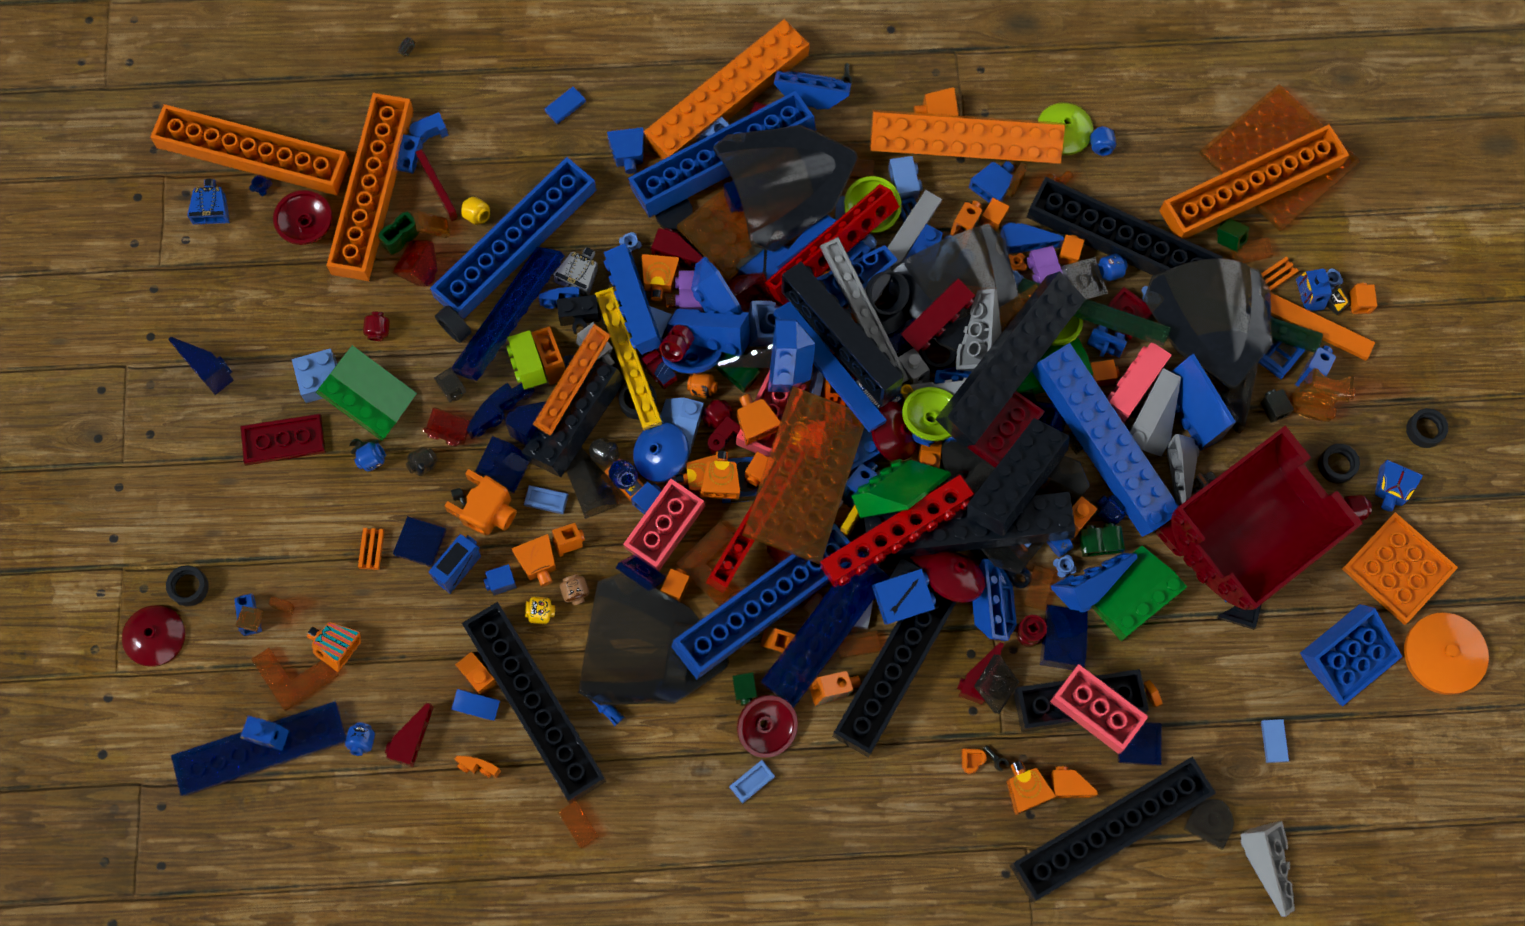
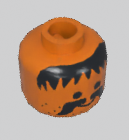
[687,372,718,399]

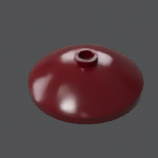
[273,190,332,245]
[871,402,918,461]
[925,551,985,602]
[122,605,186,667]
[737,695,798,758]

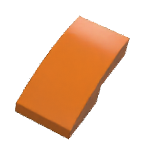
[454,756,501,778]

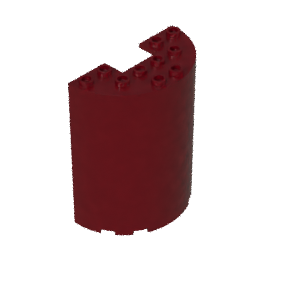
[1171,425,1363,610]

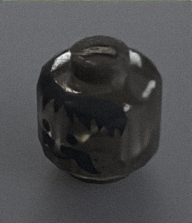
[588,438,620,467]
[406,446,437,476]

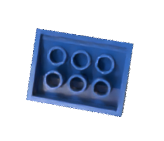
[1172,354,1236,451]
[1300,604,1403,706]

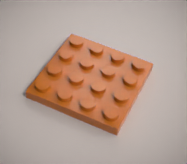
[1342,512,1458,625]

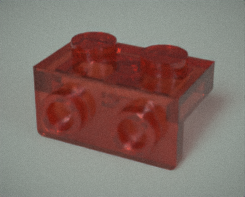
[422,407,472,447]

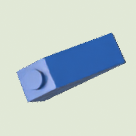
[1000,222,1064,254]

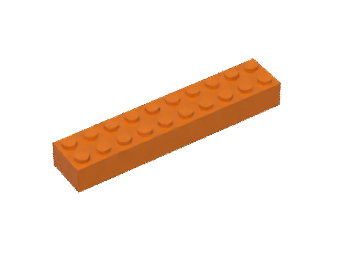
[644,19,810,160]
[326,93,414,281]
[150,104,350,196]
[870,110,1065,164]
[1159,124,1349,239]

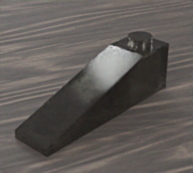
[717,344,773,369]
[566,447,623,519]

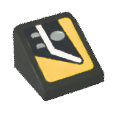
[1326,286,1351,315]

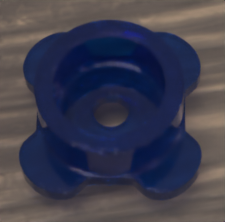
[249,175,272,196]

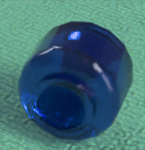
[609,460,638,489]
[1096,495,1126,524]

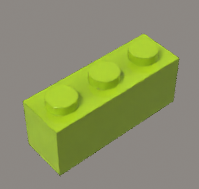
[506,330,547,390]

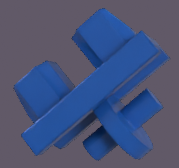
[1087,325,1127,358]

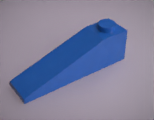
[775,214,837,271]
[1051,553,1138,612]

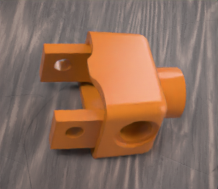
[444,469,517,536]

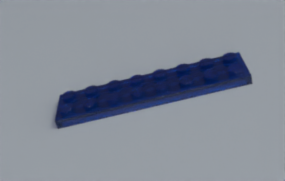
[450,247,565,381]
[761,552,890,708]
[171,701,346,797]

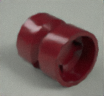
[659,325,694,362]
[1016,615,1047,647]

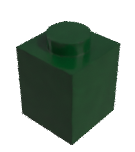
[1217,218,1249,252]
[732,673,757,706]

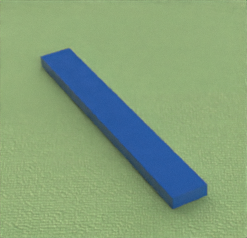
[773,301,886,433]

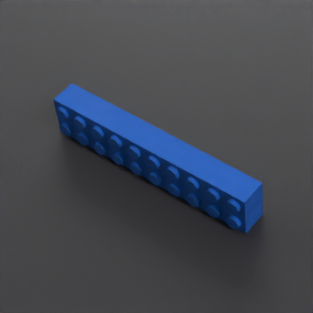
[628,91,816,218]
[430,157,596,320]
[1031,343,1179,537]
[671,524,860,679]

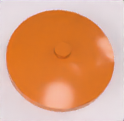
[1404,613,1489,695]

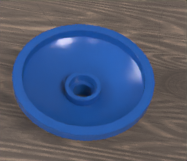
[662,344,721,374]
[633,422,689,482]

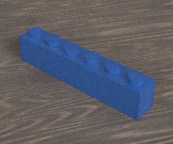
[604,243,662,354]

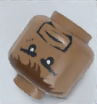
[560,574,589,606]

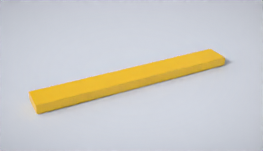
[595,287,662,431]

